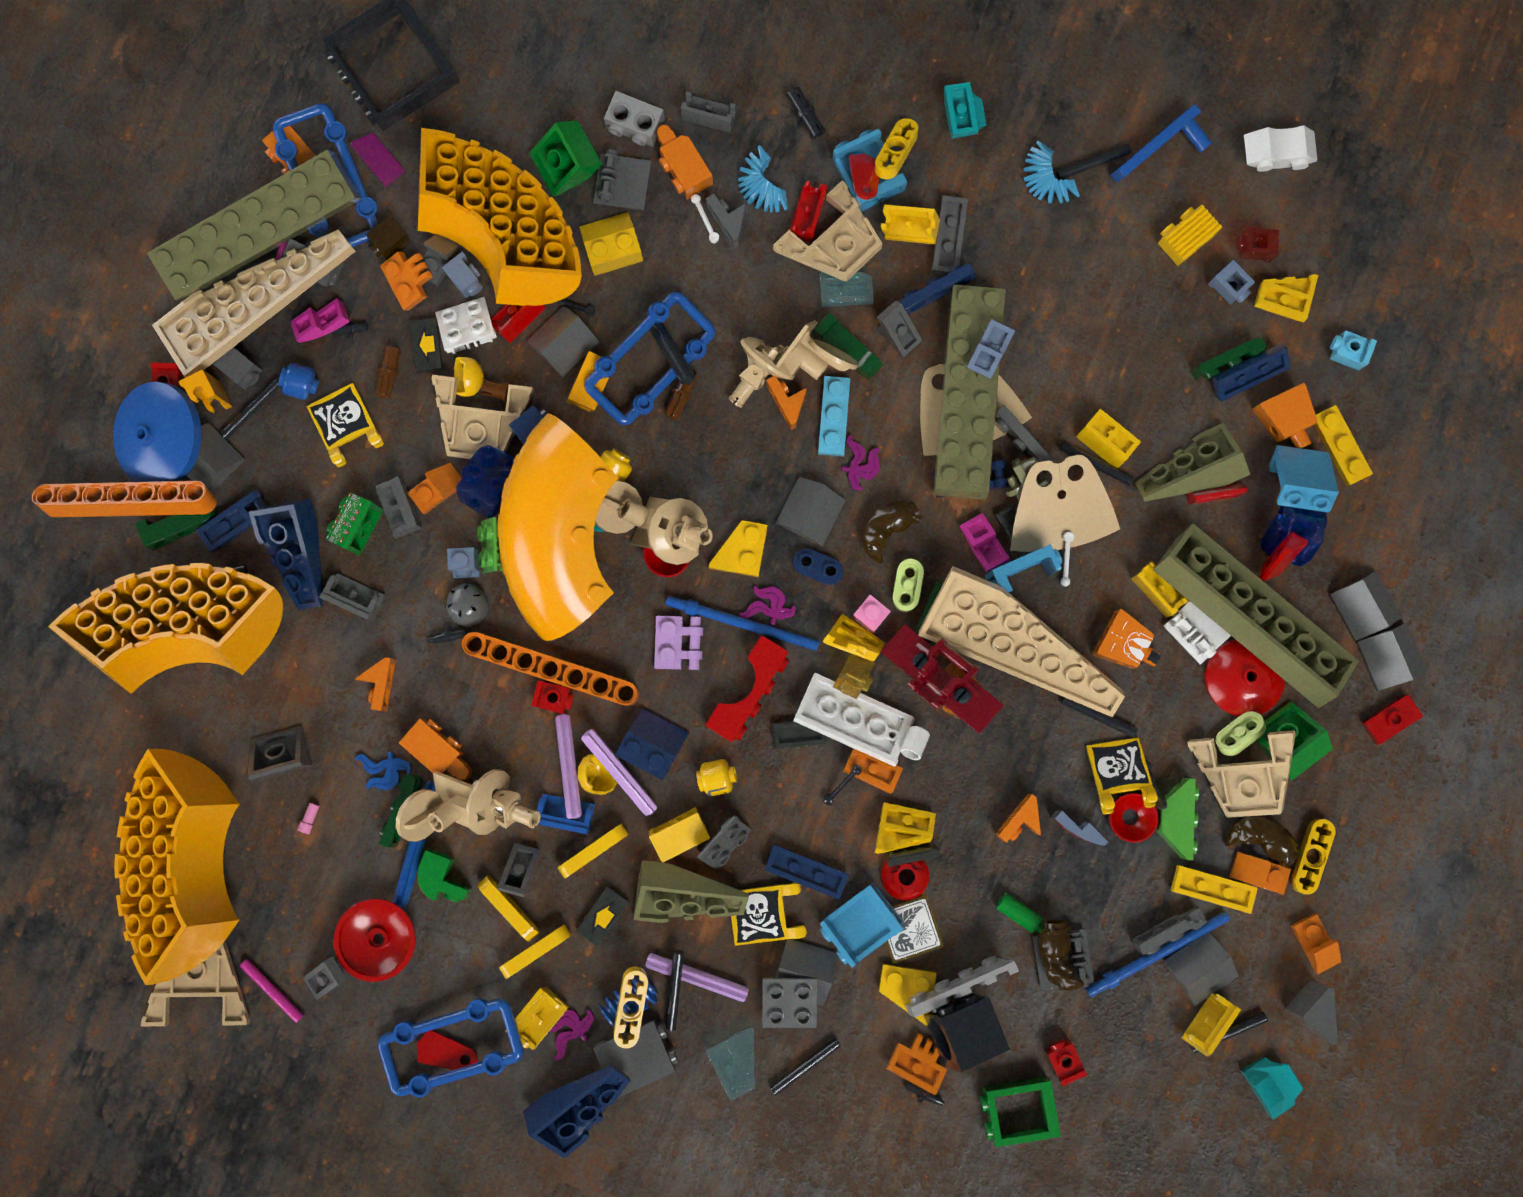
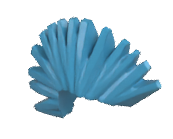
[1024,141,1080,204]
[738,145,788,213]

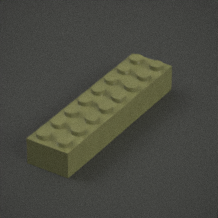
[147,150,362,300]
[933,285,1006,500]
[1153,523,1359,708]

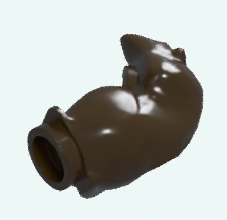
[861,500,922,564]
[1225,816,1300,868]
[1038,919,1084,991]

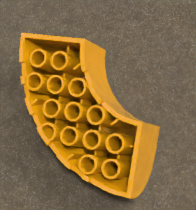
[418,128,582,306]
[497,413,619,641]
[48,563,283,694]
[114,749,240,985]

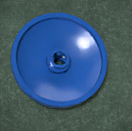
[113,382,202,482]

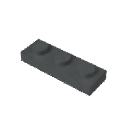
[931,195,968,275]
[995,405,1057,474]

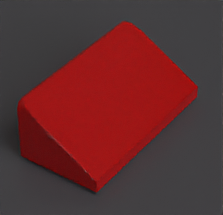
[491,304,545,343]
[1187,480,1247,505]
[1259,532,1308,582]

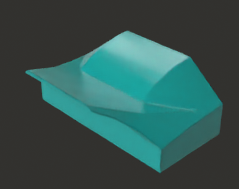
[944,82,987,139]
[1241,1056,1304,1120]

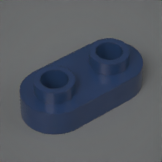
[793,549,844,586]

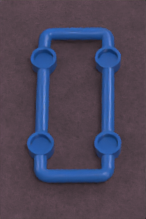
[273,103,379,247]
[585,292,715,425]
[378,998,524,1098]

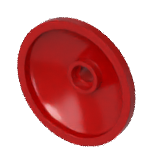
[1205,639,1285,717]
[333,899,416,982]

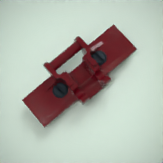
[881,625,1004,734]

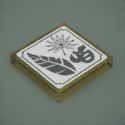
[886,894,944,964]

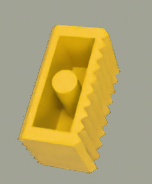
[1158,205,1222,266]

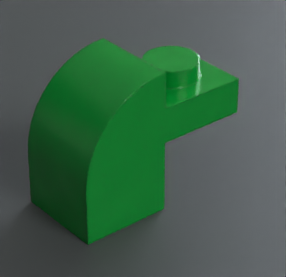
[417,849,472,903]

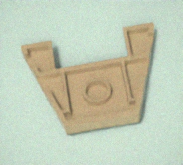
[773,180,882,282]
[432,375,534,463]
[1187,730,1296,817]
[141,942,250,1027]

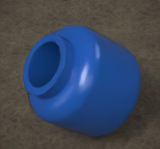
[278,363,320,400]

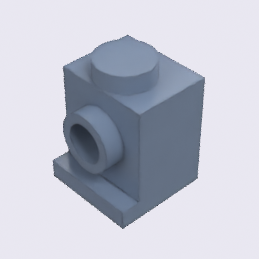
[442,252,483,298]
[1208,260,1255,305]
[447,547,480,579]

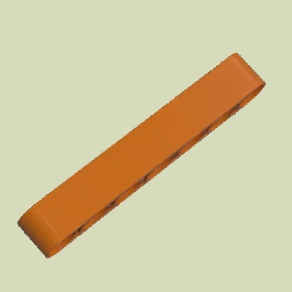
[32,481,217,517]
[462,632,639,706]

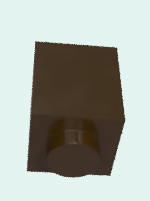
[366,215,411,260]

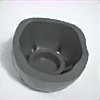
[446,584,489,627]

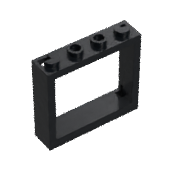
[322,0,459,131]

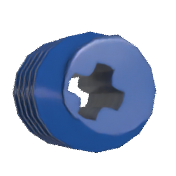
[598,975,659,1027]

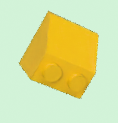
[579,212,643,276]

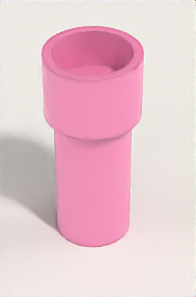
[297,802,320,834]

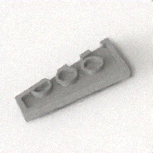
[905,956,1019,1018]

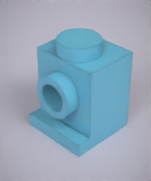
[1330,331,1377,371]

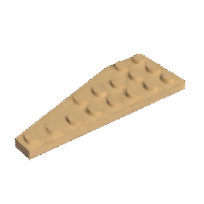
[152,230,356,377]
[918,566,1125,717]

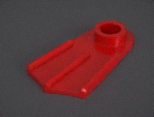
[849,153,879,200]
[416,1030,478,1070]

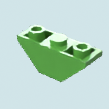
[1156,778,1199,860]

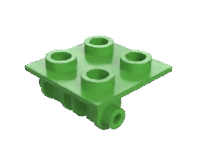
[477,517,503,573]

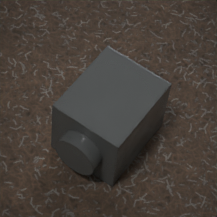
[213,347,262,390]

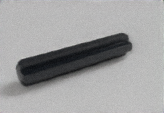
[650,323,695,385]

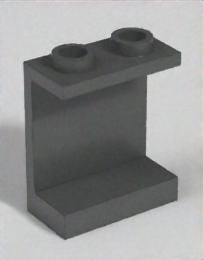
[593,1017,679,1098]

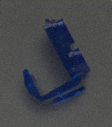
[456,445,515,518]
[1261,506,1327,566]

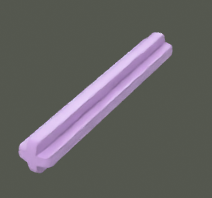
[555,714,582,819]
[581,729,657,816]
[646,953,749,1002]

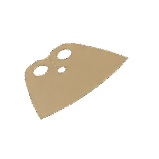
[920,364,1032,456]
[1010,455,1120,552]

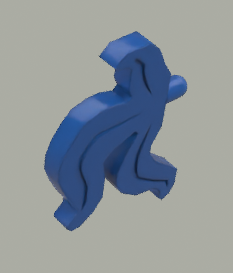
[355,751,412,790]

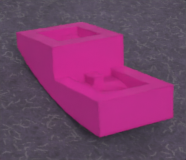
[290,298,350,343]
[960,513,1010,574]

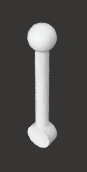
[691,194,719,244]
[1060,532,1074,587]

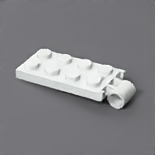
[793,673,930,767]

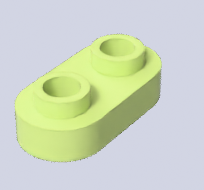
[892,559,924,612]
[1216,711,1266,756]

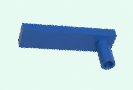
[1110,104,1212,183]

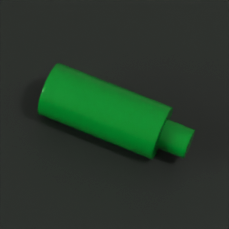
[996,893,1044,933]

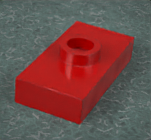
[1361,694,1423,745]

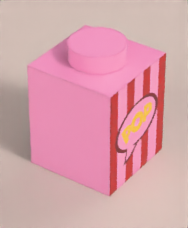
[852,595,891,634]

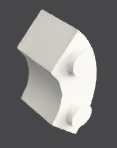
[1244,125,1317,172]

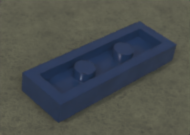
[900,263,976,315]
[1212,343,1290,402]
[764,844,849,900]

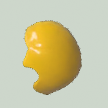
[454,357,484,397]
[577,753,617,795]

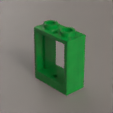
[980,1076,1061,1147]

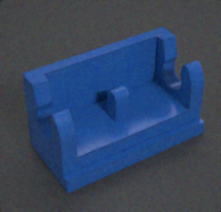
[537,794,595,834]

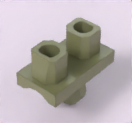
[1005,457,1049,501]

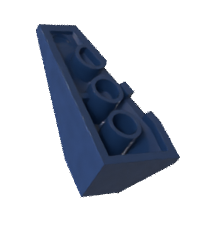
[249,498,323,610]
[523,1065,630,1158]

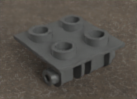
[593,150,651,211]
[697,815,752,870]
[1032,929,1094,991]
[762,978,817,1028]

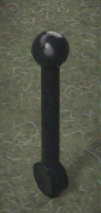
[556,299,596,317]
[1146,761,1167,810]
[823,765,862,806]

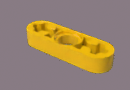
[875,118,918,179]
[1291,819,1336,894]
[558,823,629,879]
[477,875,540,942]
[499,924,572,979]
[613,966,648,1048]

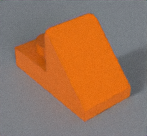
[766,376,807,430]
[407,463,466,515]
[355,657,397,712]
[995,794,1041,843]
[1229,852,1291,895]
[1290,913,1341,974]

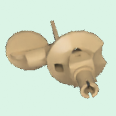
[729,320,859,408]
[595,481,713,565]
[396,770,541,842]

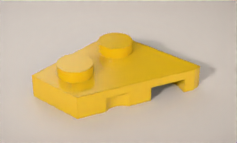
[1254,274,1319,323]
[709,520,768,577]
[823,613,886,662]
[875,802,936,854]
[879,963,937,1025]

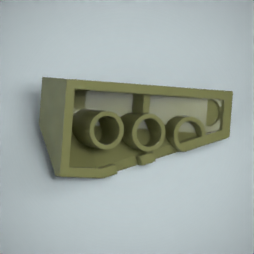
[1135,423,1250,502]
[633,860,749,923]

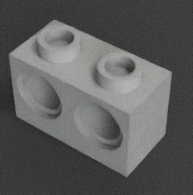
[604,91,665,147]

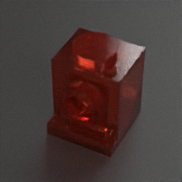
[1236,227,1279,263]

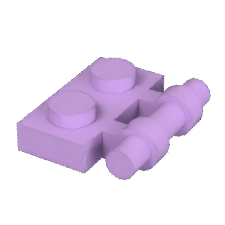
[654,616,703,670]

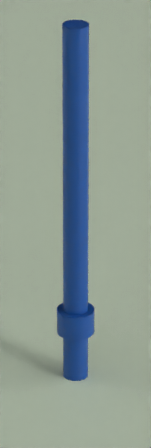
[665,595,819,651]
[1085,911,1230,998]

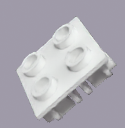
[435,297,497,354]
[1163,601,1231,664]

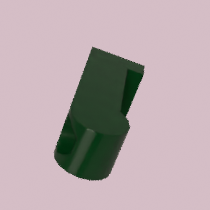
[813,313,883,380]
[135,507,218,551]

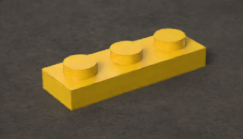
[1314,405,1373,487]
[1170,865,1258,914]

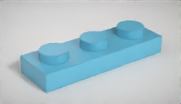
[818,376,850,457]

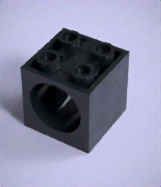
[924,993,1010,1072]

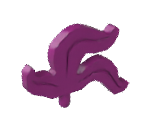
[842,435,880,491]
[739,586,796,626]
[549,1009,595,1060]

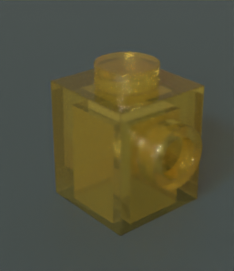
[833,653,875,699]

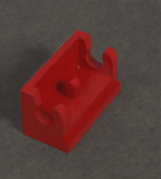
[789,181,828,243]

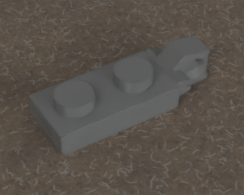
[1131,906,1207,955]

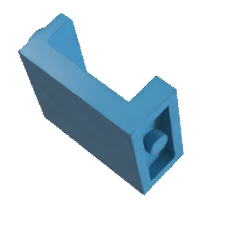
[832,129,907,212]
[1269,445,1339,512]
[985,544,1062,593]
[820,882,906,968]

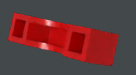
[705,635,790,743]

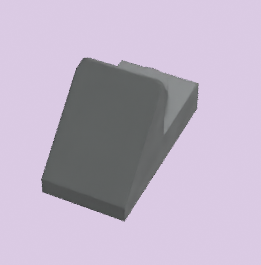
[706,194,746,249]
[419,234,463,287]
[877,301,923,357]
[497,843,540,897]
[303,956,352,1000]

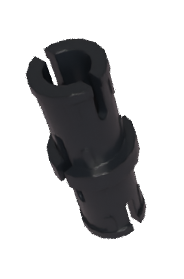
[786,87,826,140]

